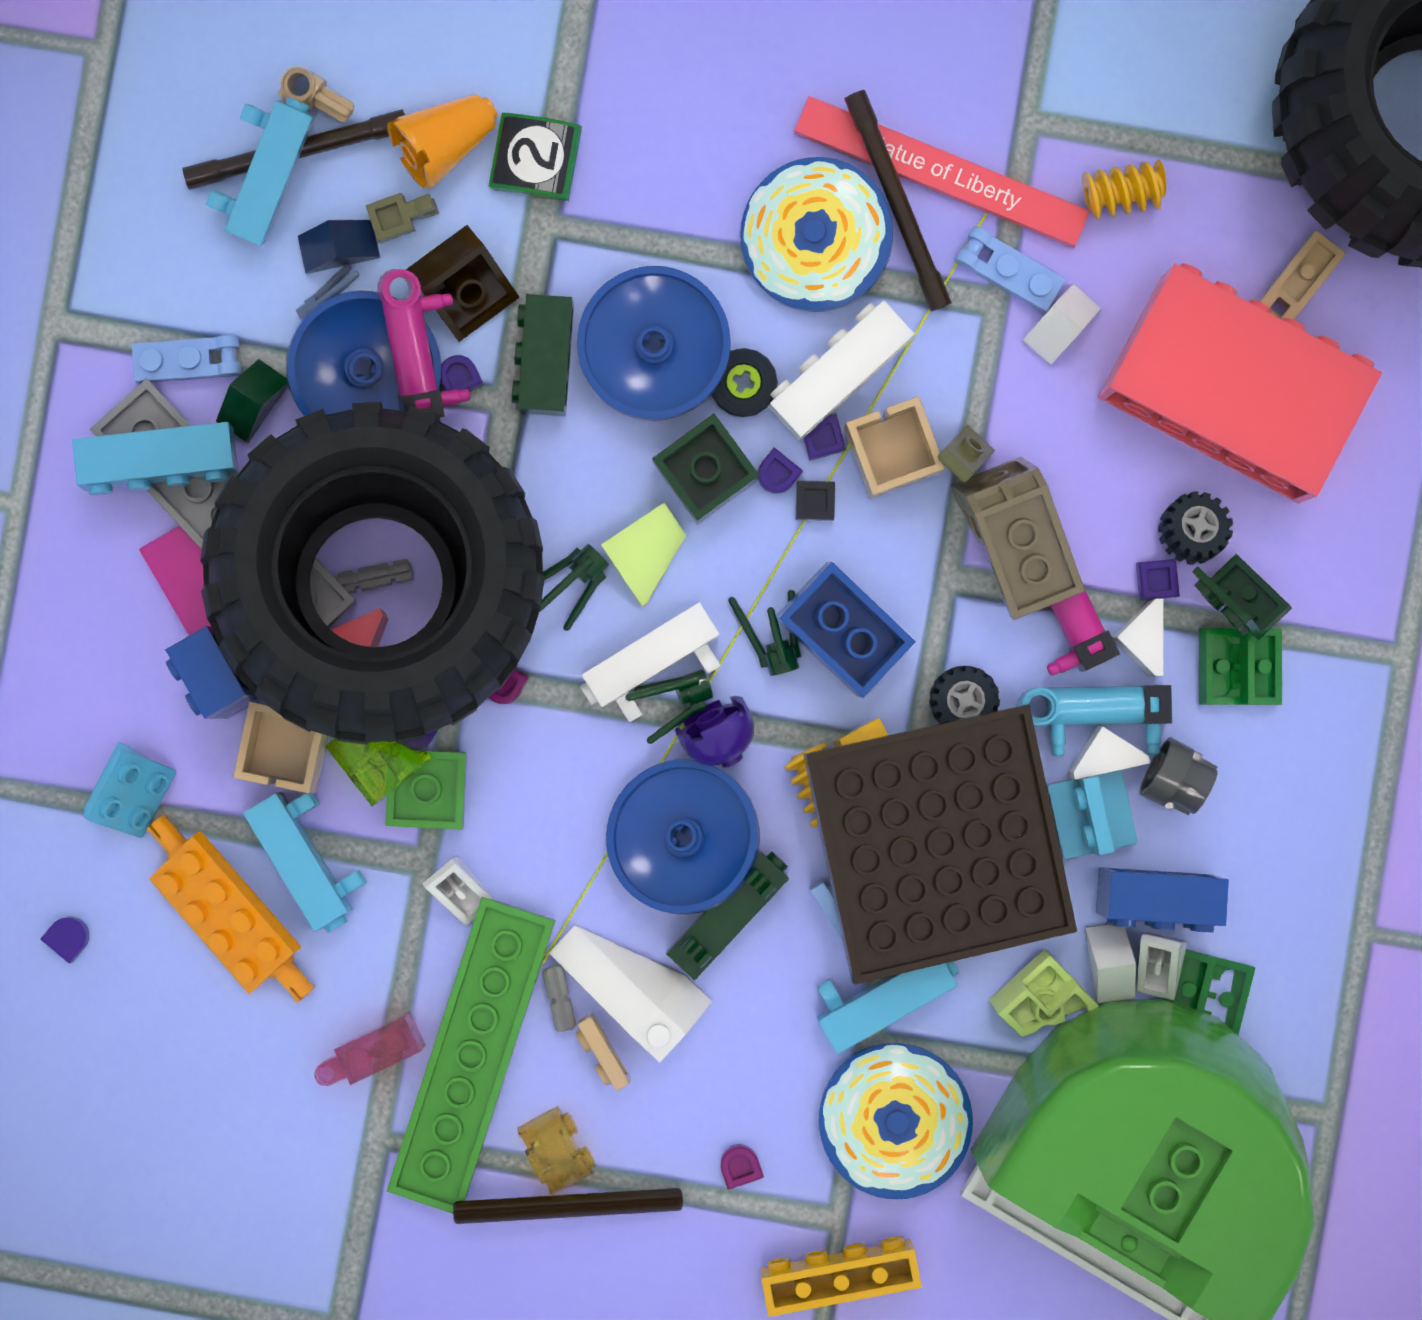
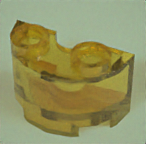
[518,1106,596,1195]

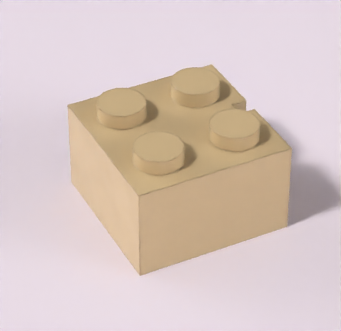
[844,396,946,499]
[233,702,328,794]

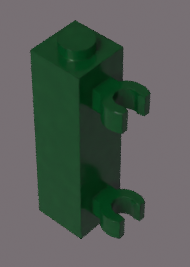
[666,851,789,981]

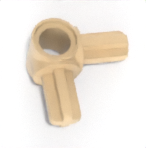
[278,67,354,123]

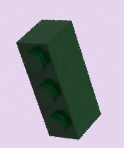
[512,294,574,417]

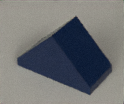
[298,220,380,274]

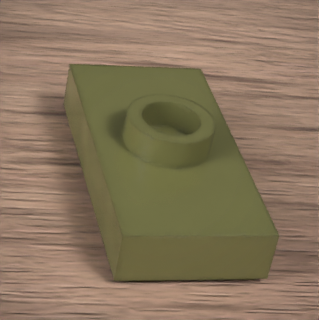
[937,425,995,483]

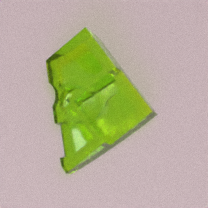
[325,738,431,807]

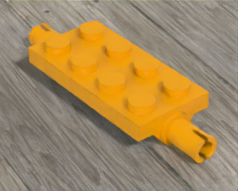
[146,814,315,1003]

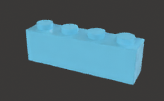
[72,422,239,496]

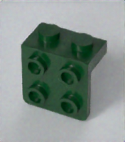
[1192,554,1292,641]

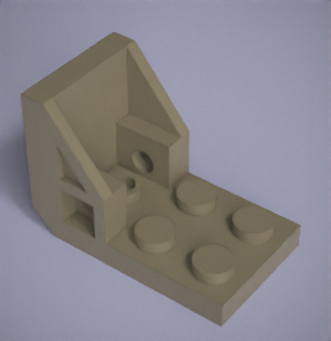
[951,457,1085,620]

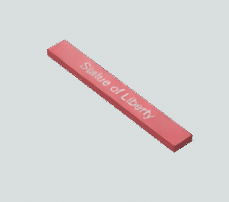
[794,96,1090,248]

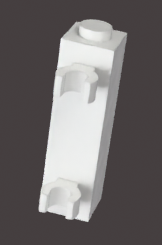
[580,602,721,722]

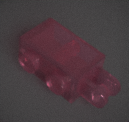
[314,1011,426,1086]

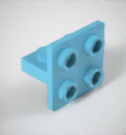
[83,742,176,838]
[1047,770,1138,859]

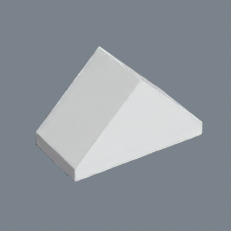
[1022,284,1102,366]
[1112,599,1164,677]
[1068,726,1150,780]
[422,856,494,926]
[1085,923,1136,1004]
[1136,933,1187,1000]

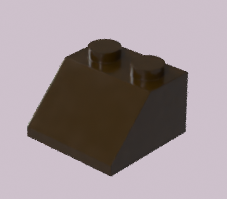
[406,225,520,342]

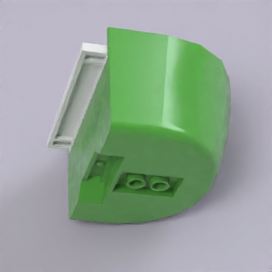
[960,998,1315,1320]

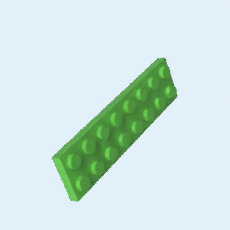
[386,897,556,1214]

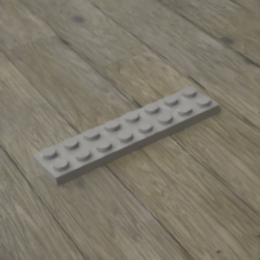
[89,378,356,628]

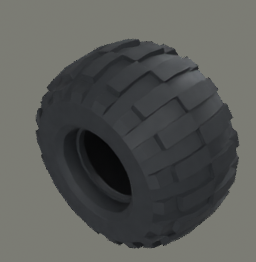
[1272,0,1422,268]
[200,402,545,745]

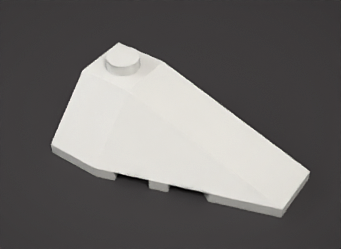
[549,924,713,1063]

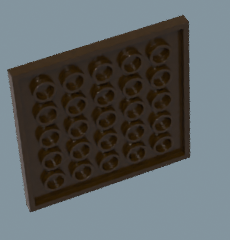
[803,705,1077,985]

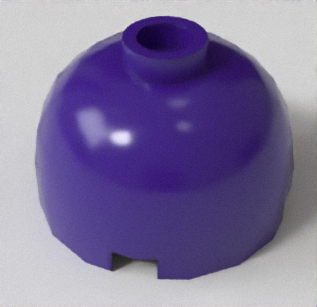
[675,696,754,768]

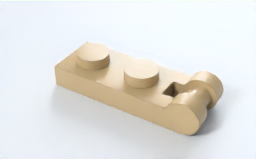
[1259,230,1346,320]

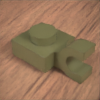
[365,193,439,244]

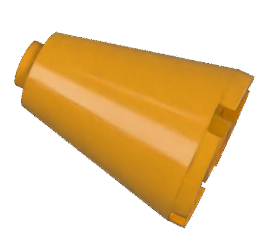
[387,94,497,189]

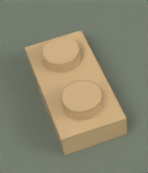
[575,1012,631,1091]

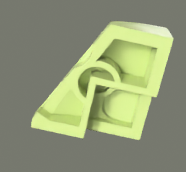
[601,502,686,607]
[989,949,1099,1037]

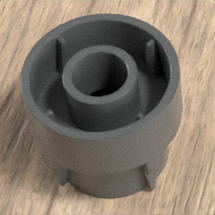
[1139,737,1218,815]

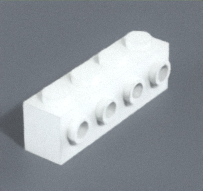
[769,300,915,442]

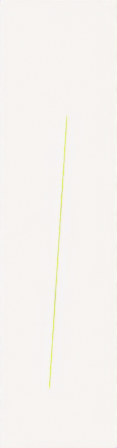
[540,213,987,969]

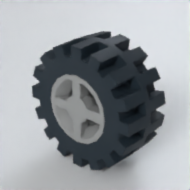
[1158,491,1233,565]
[929,666,1000,724]

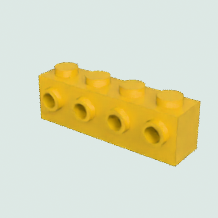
[760,1236,922,1317]

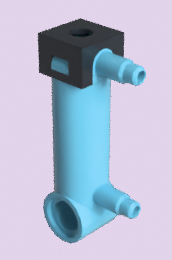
[1017,685,1172,756]

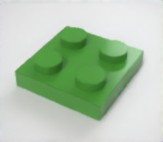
[385,749,467,830]

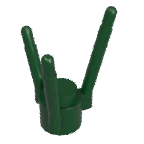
[540,544,609,631]
[728,590,802,676]
[625,669,713,744]

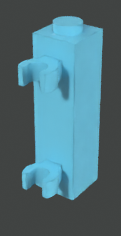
[205,97,315,246]
[243,792,367,933]
[816,962,959,1055]

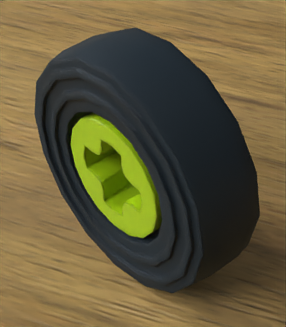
[712,348,778,417]

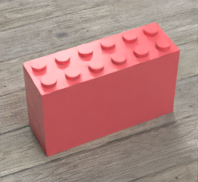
[1097,263,1383,504]

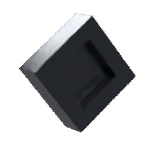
[795,481,835,521]

